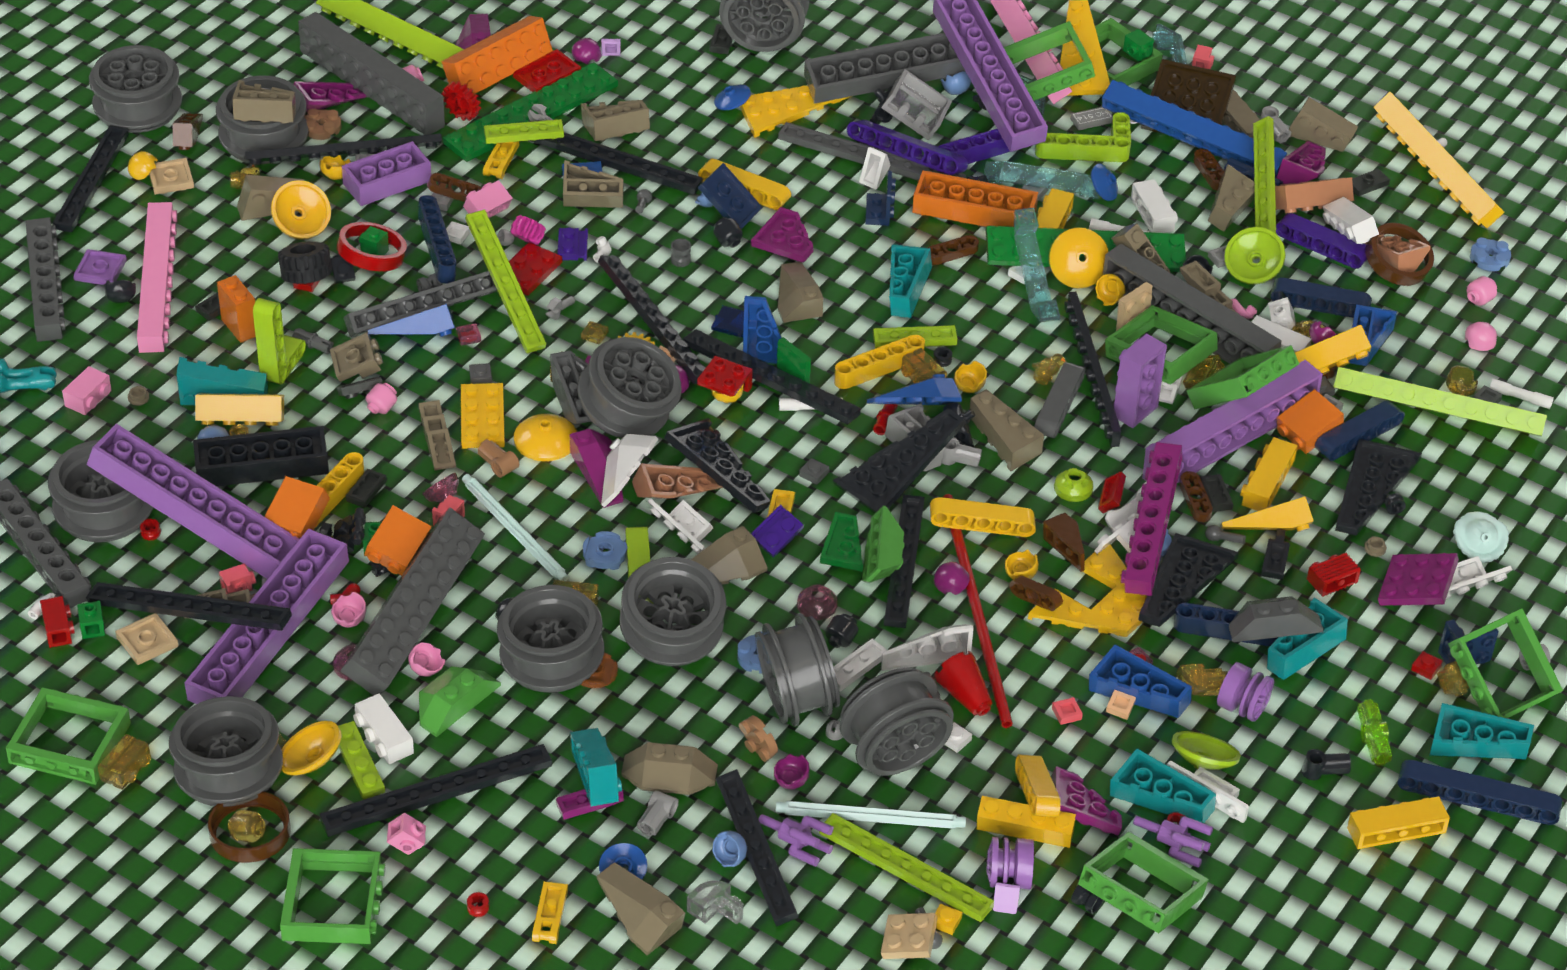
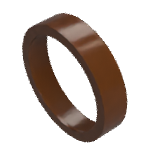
[1365,223,1434,286]
[208,792,291,863]

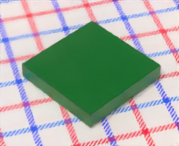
[777,337,811,383]

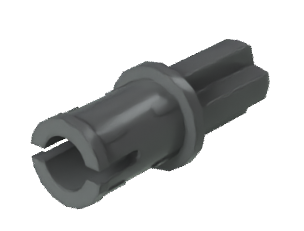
[292,328,334,354]

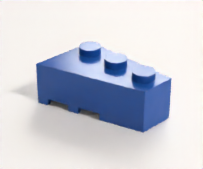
[1349,304,1397,366]

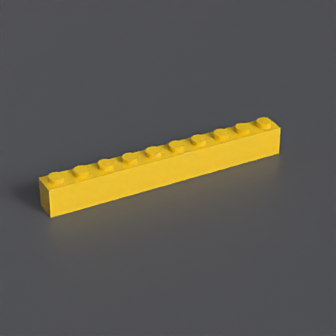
[1373,92,1505,228]

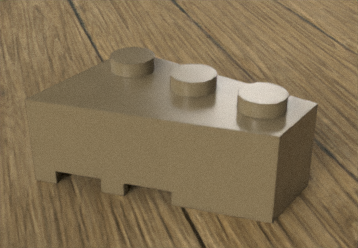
[232,80,296,124]
[1289,97,1358,152]
[581,100,650,141]
[563,160,624,208]
[1208,164,1255,232]
[237,175,304,221]

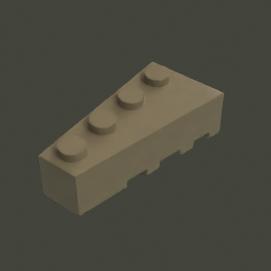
[970,389,1044,472]

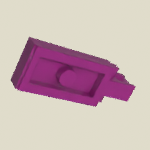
[556,790,624,820]

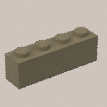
[1223,89,1260,139]

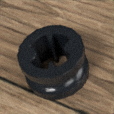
[933,347,952,367]
[1384,493,1406,514]

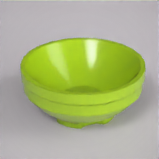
[1054,468,1093,502]

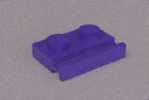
[557,228,588,261]
[751,504,804,558]

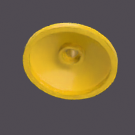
[271,181,331,239]
[1049,228,1109,288]
[514,414,577,461]
[281,721,342,776]

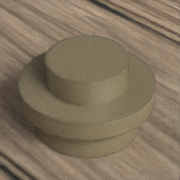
[128,386,149,406]
[1364,537,1387,557]

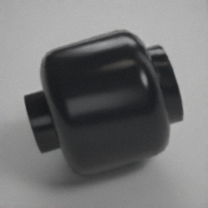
[713,217,743,248]
[825,614,859,648]

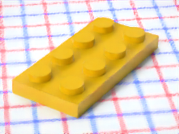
[461,383,505,449]

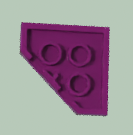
[751,207,814,263]
[1052,766,1122,835]

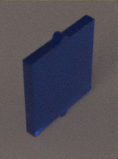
[711,306,744,338]

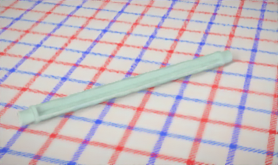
[462,474,569,583]
[776,801,966,829]

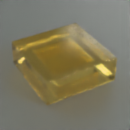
[581,321,609,345]

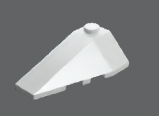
[601,434,658,507]
[881,624,973,671]

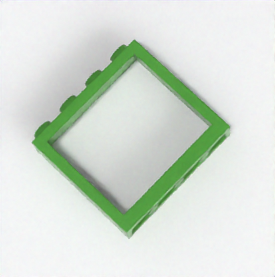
[1061,18,1163,86]
[1003,21,1095,101]
[1105,305,1218,385]
[1186,345,1299,410]
[1448,608,1563,718]
[6,687,131,785]
[1078,831,1209,934]
[280,848,385,944]

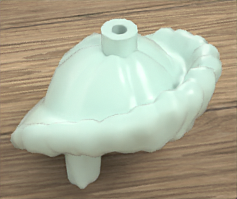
[1453,511,1509,563]

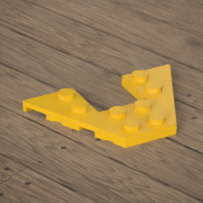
[1028,544,1147,637]

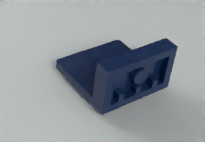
[865,170,896,226]
[1438,619,1499,671]

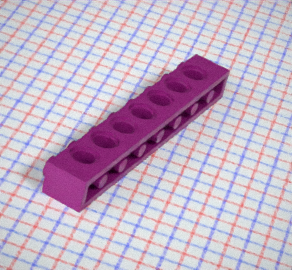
[1121,442,1183,596]

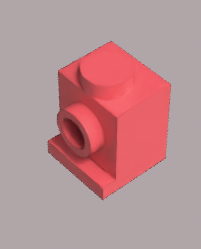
[1192,45,1215,70]
[432,495,465,526]
[219,564,256,594]

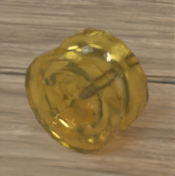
[229,424,249,436]

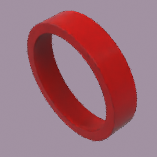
[337,222,407,271]

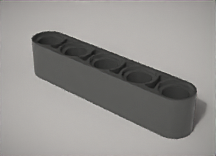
[1035,362,1085,438]

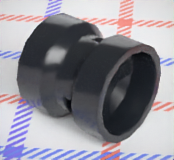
[1071,885,1104,914]

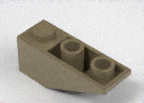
[1111,223,1170,273]

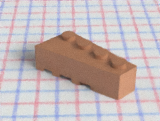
[1275,177,1354,213]

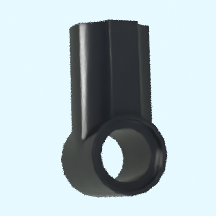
[1302,749,1351,780]

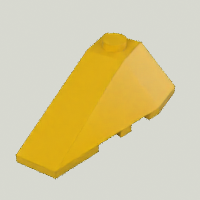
[1220,497,1314,532]

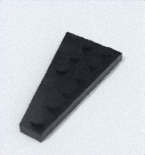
[833,408,966,513]
[664,418,771,513]
[1335,439,1422,536]
[1138,533,1239,627]

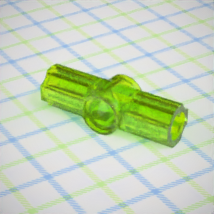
[1357,700,1392,765]

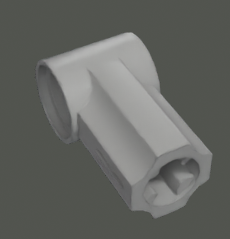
[1260,106,1292,144]
[942,437,982,467]
[637,790,679,837]

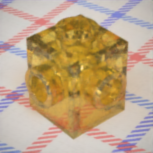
[1437,662,1469,696]

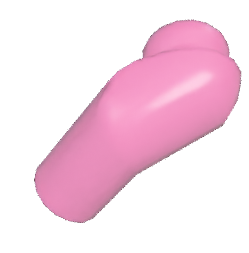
[1231,299,1257,319]

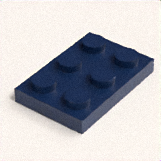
[698,163,763,229]

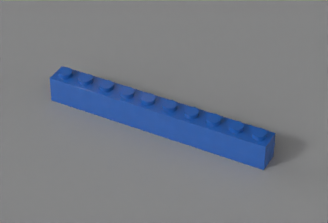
[1102,80,1287,178]

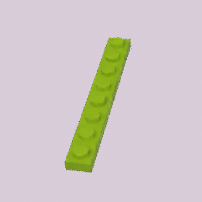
[1253,116,1276,234]
[465,210,546,354]
[819,813,994,922]

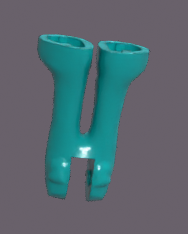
[0,359,57,393]

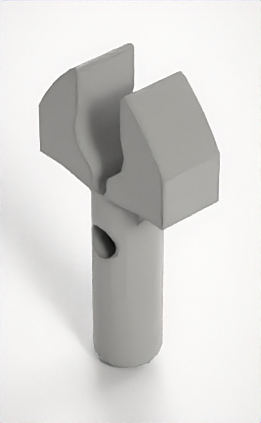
[528,104,553,122]
[546,296,575,320]

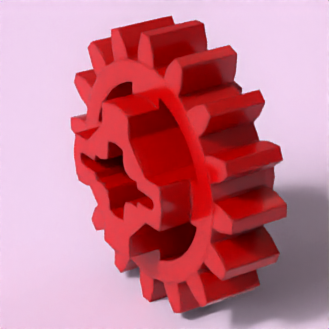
[441,81,481,121]

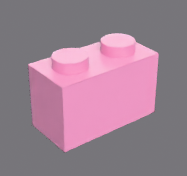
[463,180,513,218]
[62,366,112,415]

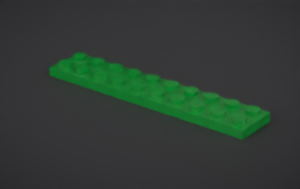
[443,62,618,162]
[985,226,1186,272]

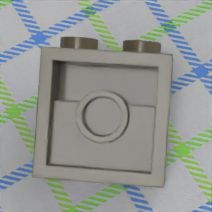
[330,332,383,382]

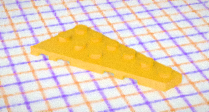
[1060,0,1110,96]
[739,86,852,138]

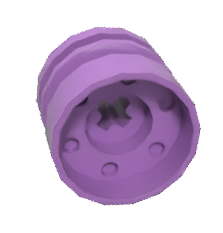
[1217,662,1274,722]
[986,837,1034,889]

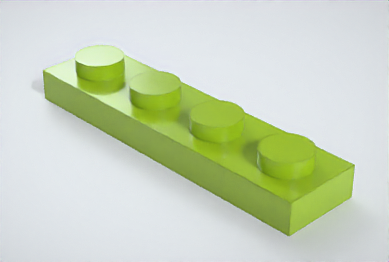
[484,119,564,144]
[873,325,957,348]
[338,721,385,800]

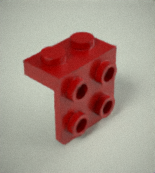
[697,356,752,397]

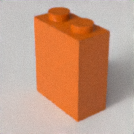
[217,275,256,343]
[1277,389,1344,454]
[264,476,330,539]
[364,505,432,576]

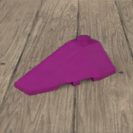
[455,14,491,49]
[293,81,367,112]
[1277,141,1326,184]
[570,428,623,508]

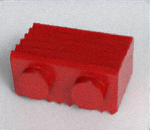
[1307,553,1361,597]

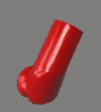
[330,583,361,605]

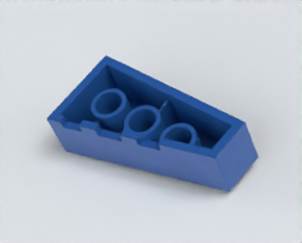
[1089,645,1192,718]

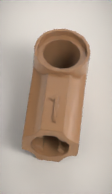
[478,439,520,478]

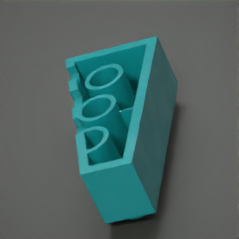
[889,244,932,318]
[176,357,268,405]
[1267,597,1348,680]
[1430,703,1534,759]
[570,728,622,807]
[1110,749,1216,823]

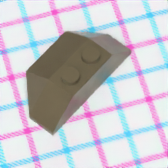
[622,742,718,795]

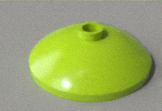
[1225,227,1285,284]
[1172,731,1241,770]

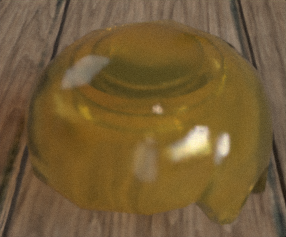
[1446,365,1478,397]

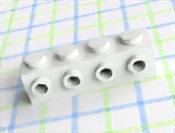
[1322,197,1379,244]

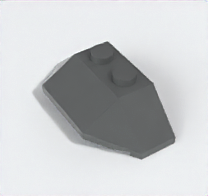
[550,351,592,424]
[1229,596,1323,642]

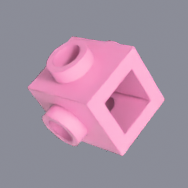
[387,813,426,855]

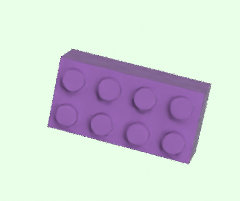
[342,141,431,206]
[1113,333,1167,428]

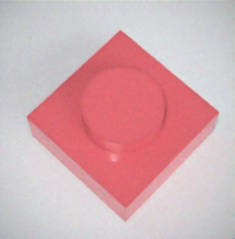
[1052,697,1083,725]

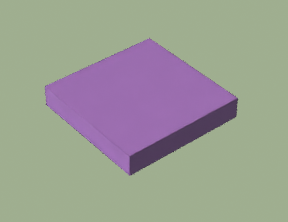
[74,249,127,285]

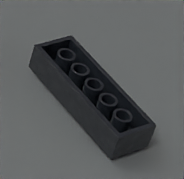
[193,426,329,486]

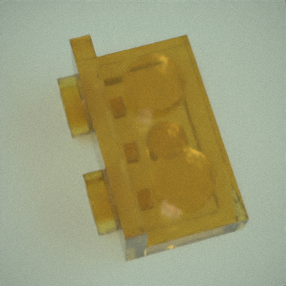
[1183,355,1225,388]

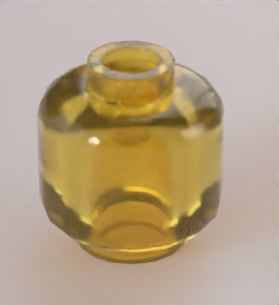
[228,810,265,843]

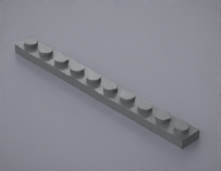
[778,122,966,180]

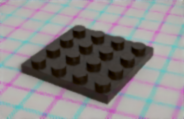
[1141,59,1236,134]

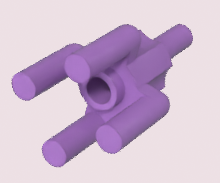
[758,814,834,867]
[1133,816,1213,868]

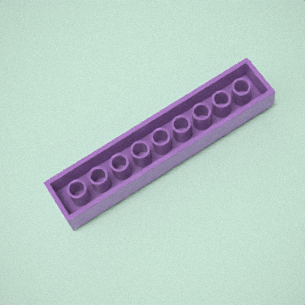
[933,0,1048,152]
[1142,360,1323,483]
[86,424,300,579]
[184,529,349,704]

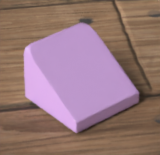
[601,39,620,56]
[993,882,1020,914]

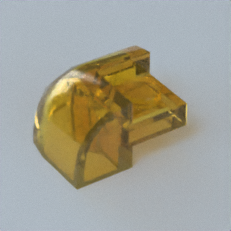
[1177,664,1228,697]

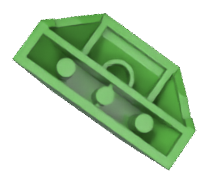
[862,505,905,583]
[419,666,501,737]

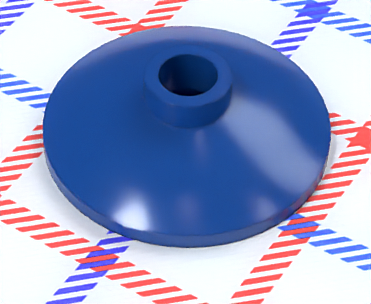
[714,84,751,110]
[1091,164,1118,201]
[599,843,647,880]

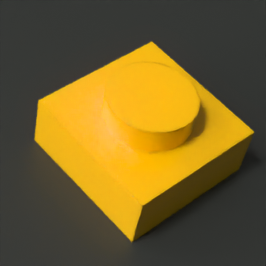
[935,903,963,935]

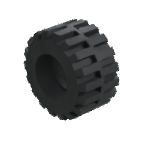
[278,241,332,284]

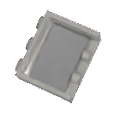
[881,69,952,140]

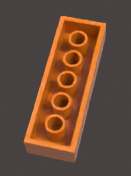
[441,16,553,94]
[912,170,1039,228]

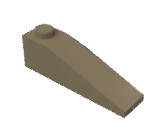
[778,261,823,323]
[691,526,767,584]
[597,862,685,956]

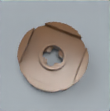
[304,109,342,140]
[739,715,778,762]

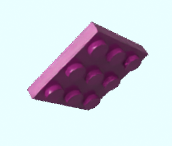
[1378,553,1459,606]

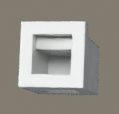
[1268,297,1296,329]

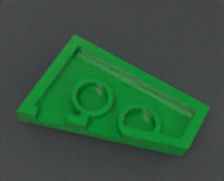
[820,512,863,572]

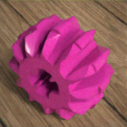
[510,215,546,245]

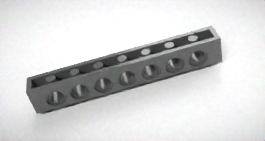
[25,217,66,342]
[343,271,498,337]
[0,479,91,608]

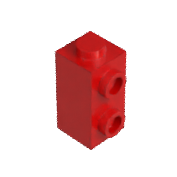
[40,596,75,648]

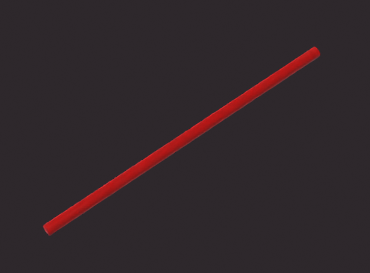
[942,494,1013,728]

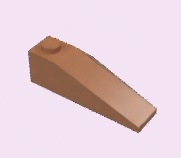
[1364,234,1430,272]
[632,463,723,499]

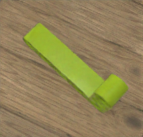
[1035,112,1131,162]
[253,298,306,385]

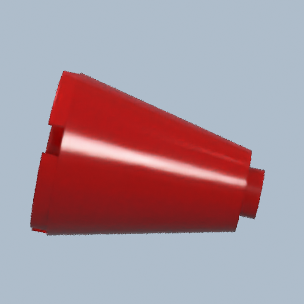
[934,651,992,716]

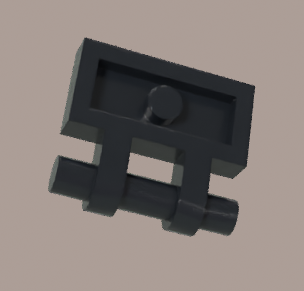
[333,507,366,554]

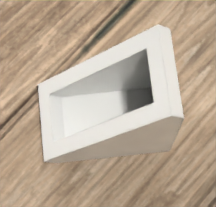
[859,147,891,190]

